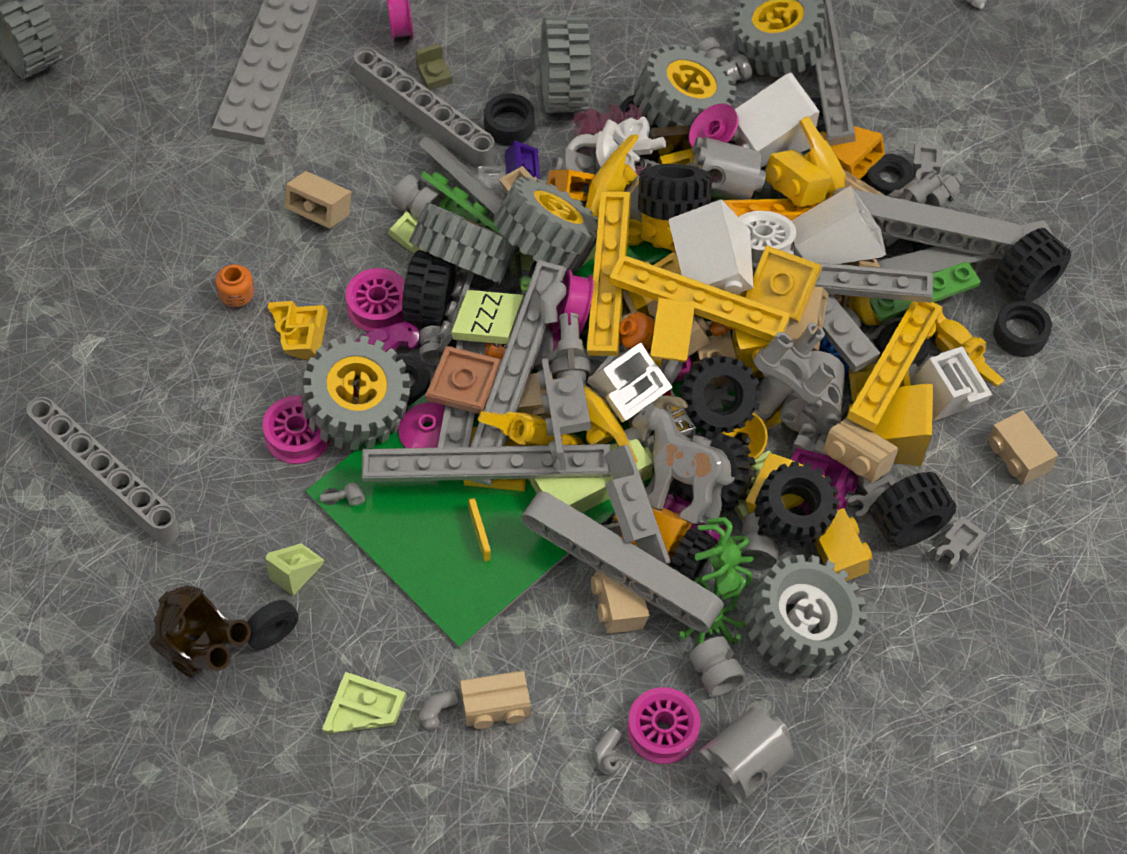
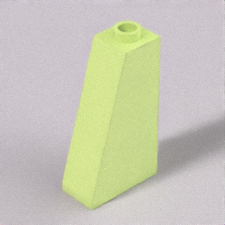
[528,439,653,513]

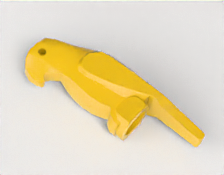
[799,116,846,200]
[585,134,639,218]
[934,310,1004,387]
[567,376,638,463]
[478,411,584,446]

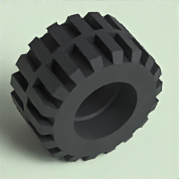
[638,164,712,221]
[994,228,1071,302]
[402,250,456,326]
[679,356,761,433]
[674,431,757,511]
[754,461,839,548]
[870,472,957,548]

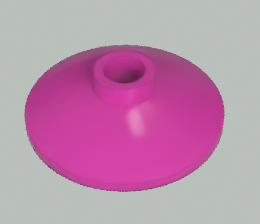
[689,103,739,147]
[399,402,445,448]

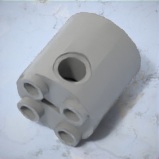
[687,137,766,201]
[780,351,845,439]
[698,707,794,805]

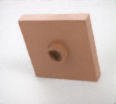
[425,346,502,414]

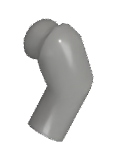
[418,689,458,730]

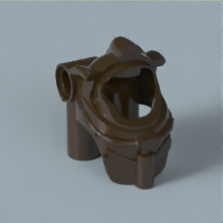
[149,585,251,678]

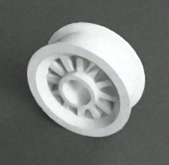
[739,211,796,268]

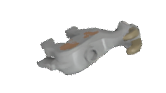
[632,396,735,525]

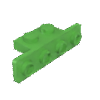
[421,171,501,235]
[870,262,981,321]

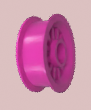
[387,0,414,42]
[345,268,405,332]
[552,269,594,336]
[262,395,331,464]
[627,687,700,764]

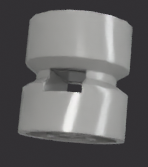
[392,175,445,220]
[739,512,779,570]
[689,636,746,697]

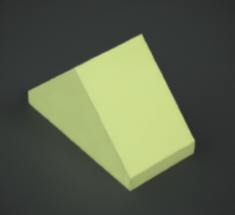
[265,543,325,596]

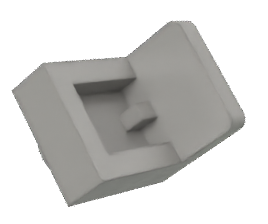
[549,147,594,185]

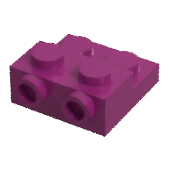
[791,448,858,516]

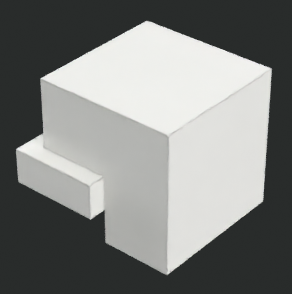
[588,343,672,422]
[910,347,993,421]

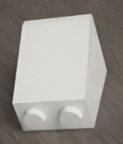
[731,73,819,167]
[792,186,886,264]
[669,199,754,295]

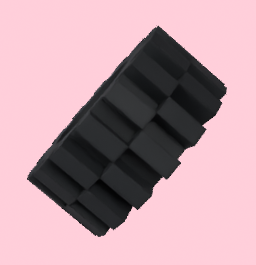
[668,527,715,581]

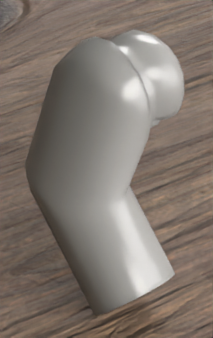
[540,281,567,324]
[593,727,622,775]

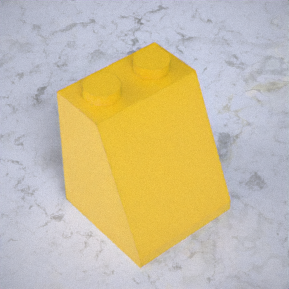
[846,384,933,466]

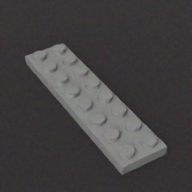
[212,0,321,145]

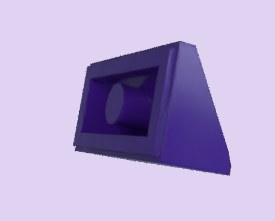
[505,141,540,180]

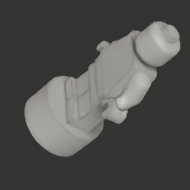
[924,174,964,207]

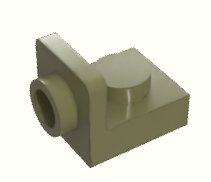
[416,44,453,90]

